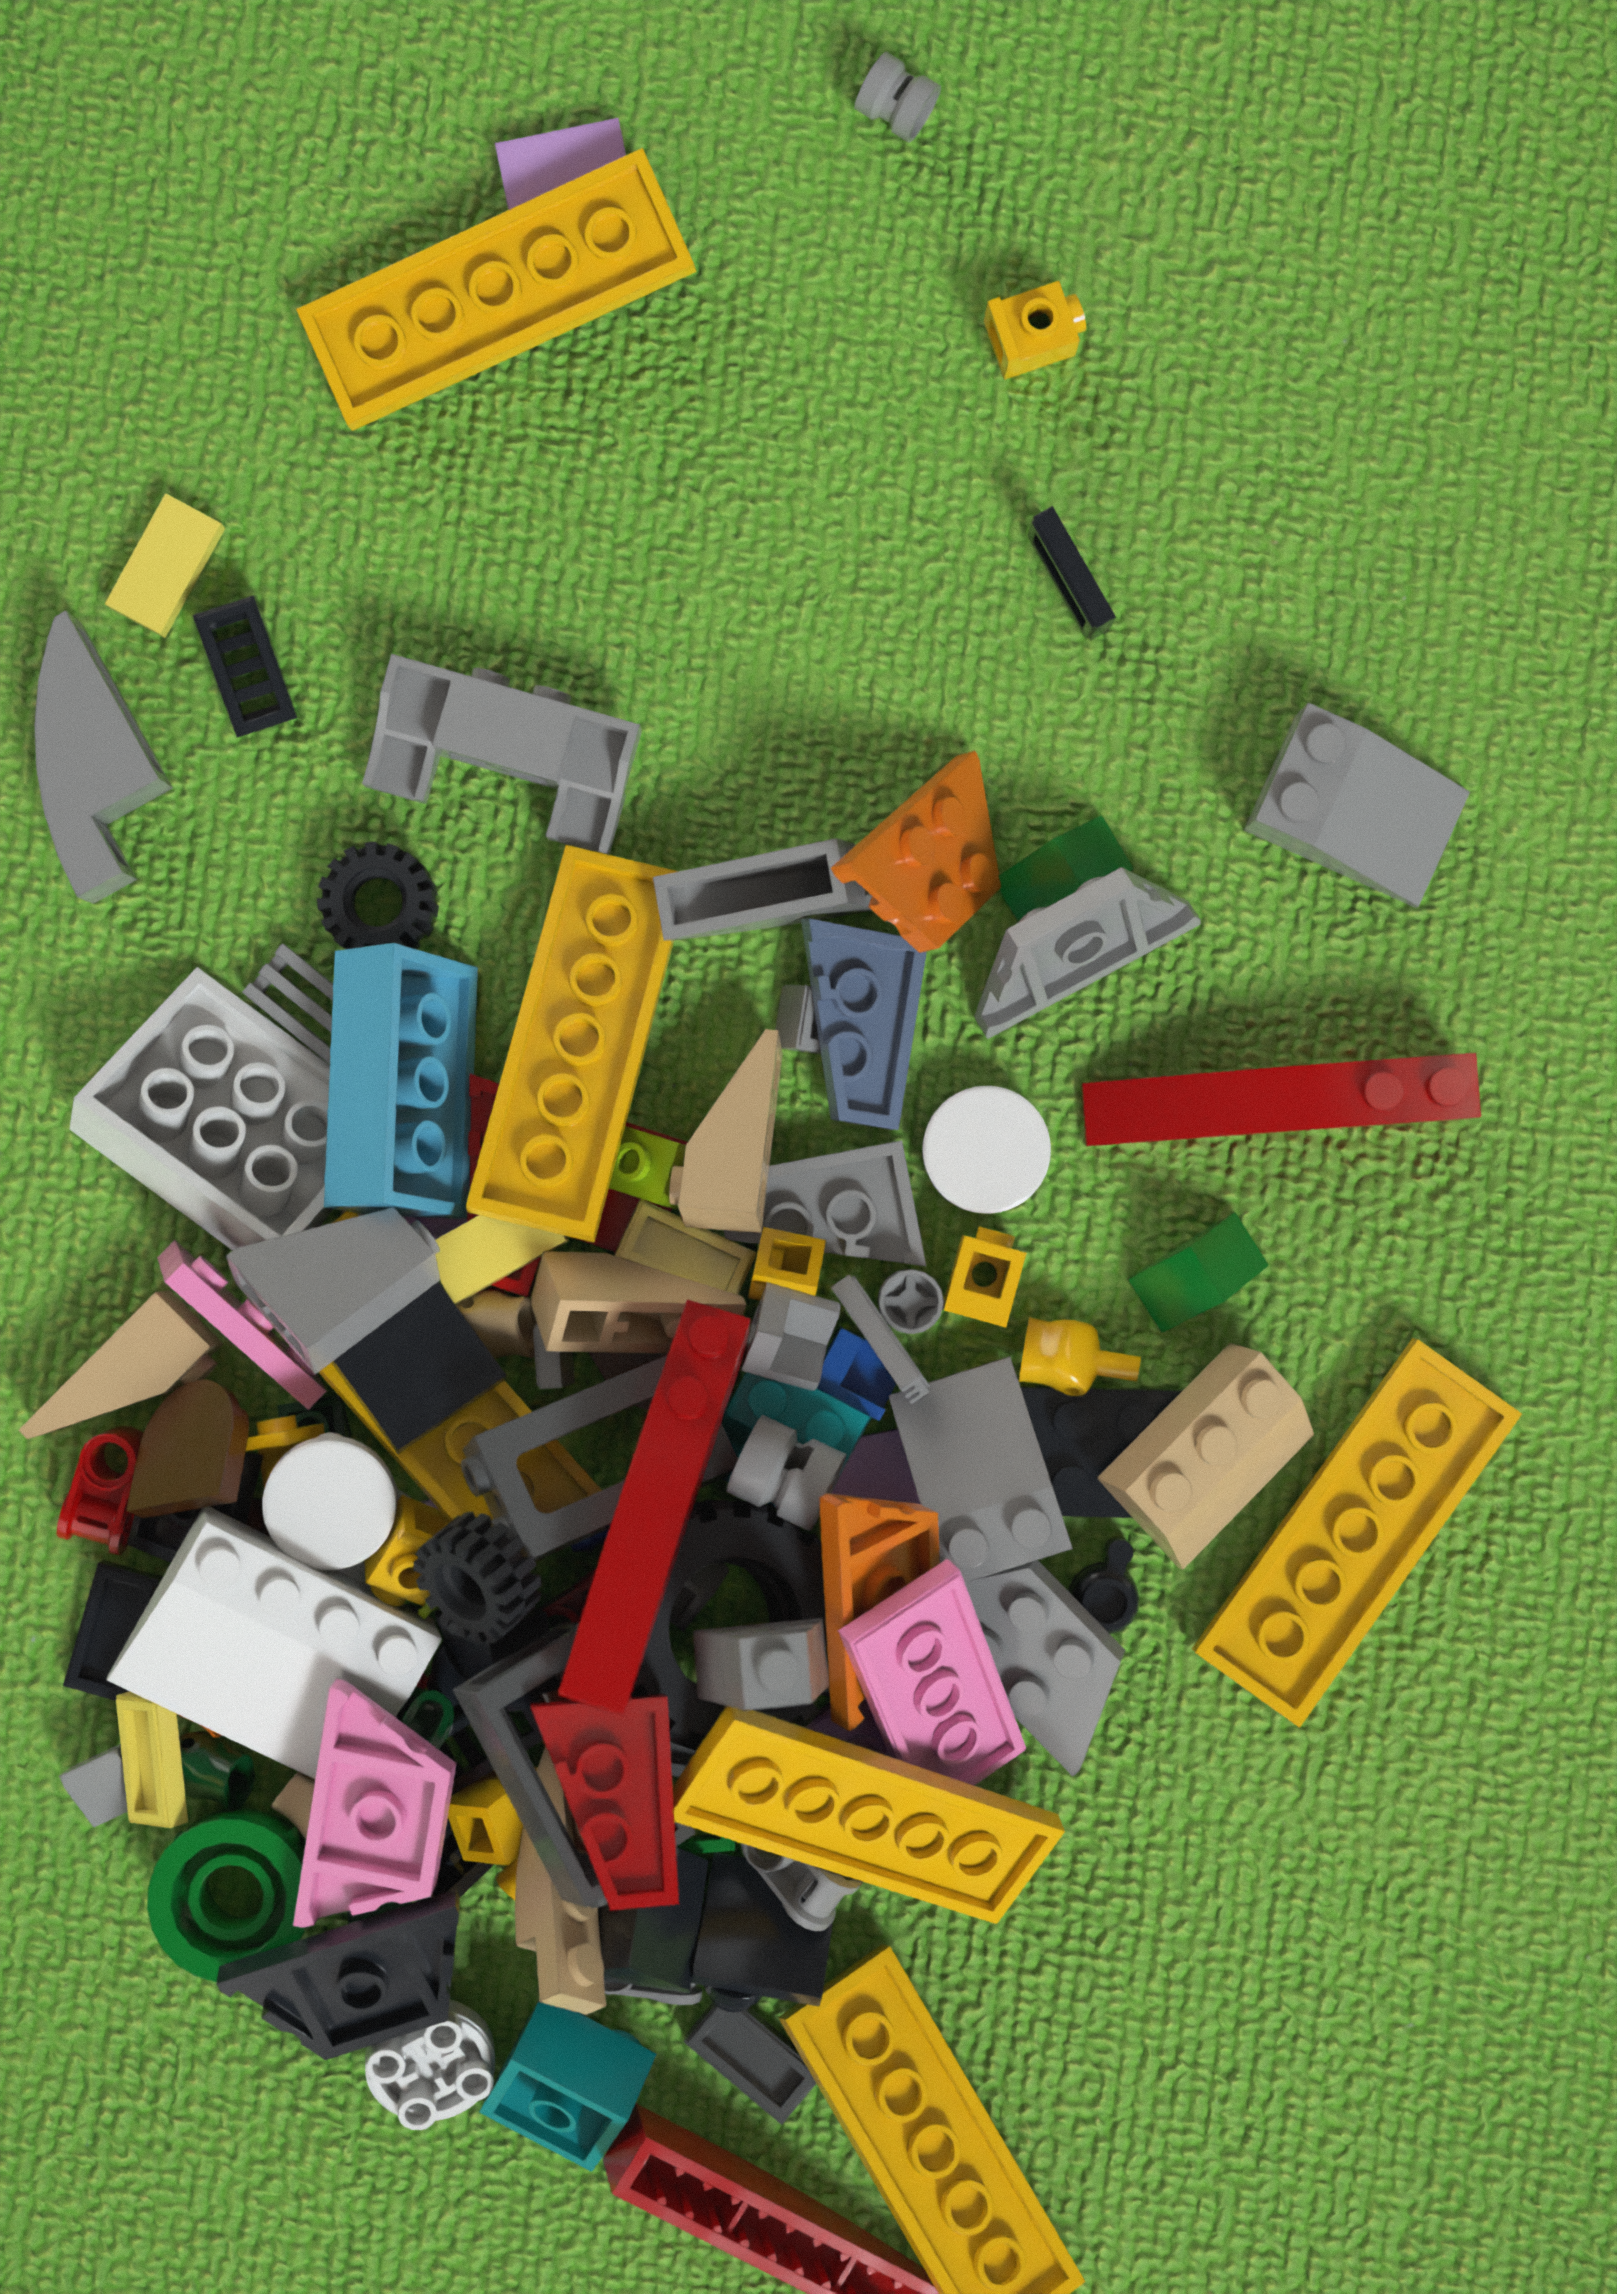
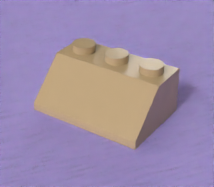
[1097,1343,1314,1570]

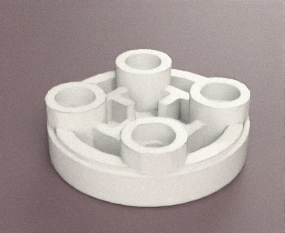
[922,1086,1051,1213]
[262,1432,399,1570]
[365,2000,495,2130]

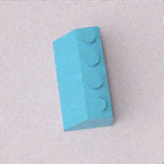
[324,943,478,1219]

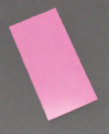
[838,1558,1026,1785]

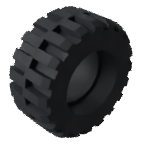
[631,1500,830,1751]

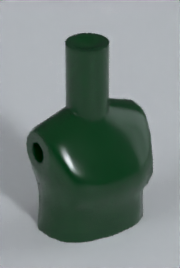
[395,1687,454,1750]
[179,1731,255,1812]

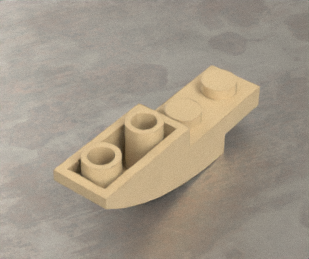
[515,1747,606,2015]

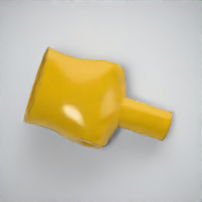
[1019,1317,1141,1396]

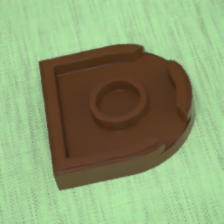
[126,1380,249,1518]

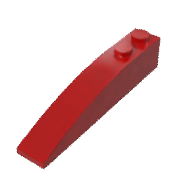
[1081,1053,1481,1147]
[558,1299,751,1716]
[602,2103,939,2294]

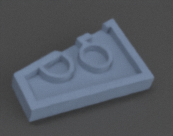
[801,918,927,1130]

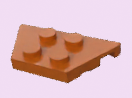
[831,750,1001,953]
[819,1494,940,1731]

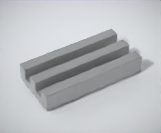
[242,943,333,1064]
[831,1275,930,1405]

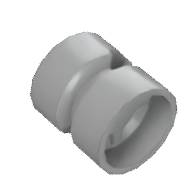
[726,1415,847,1531]

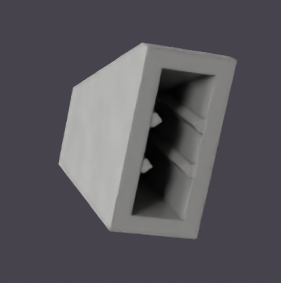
[226,1207,440,1374]
[693,1618,829,1710]

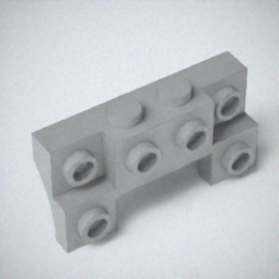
[362,654,642,855]

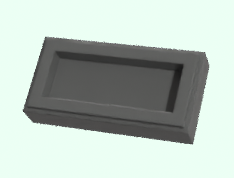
[684,2002,816,2125]

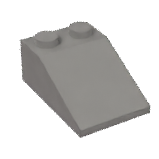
[1244,702,1470,908]
[888,1356,1073,1583]

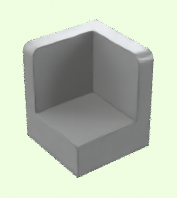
[741,1282,841,1391]

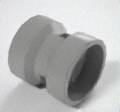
[854,52,941,143]
[877,1269,944,1334]

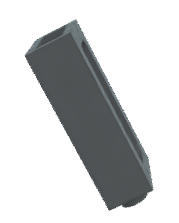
[461,1355,738,1562]
[453,1621,695,1908]

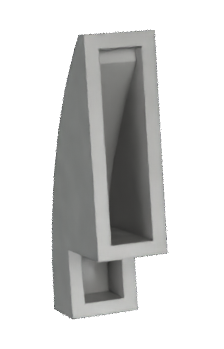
[34,611,173,904]
[653,838,873,941]

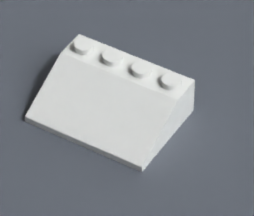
[69,967,333,1250]
[107,1507,442,1779]

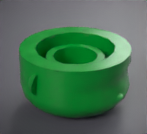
[147,1808,309,1982]

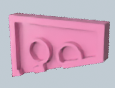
[157,1240,326,1410]

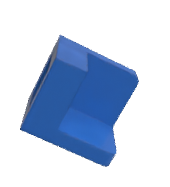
[817,1326,896,1421]

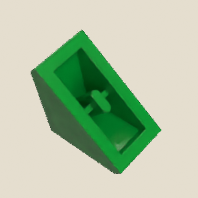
[998,815,1134,923]
[1127,1212,1269,1333]

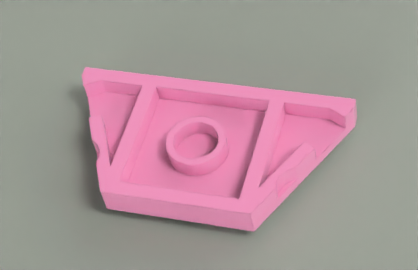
[293,1679,456,1928]

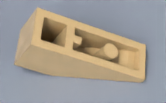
[670,1029,783,1233]
[530,1251,746,1353]
[18,1290,224,1439]

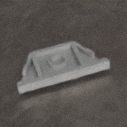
[974,867,1201,1039]
[965,1560,1125,1777]

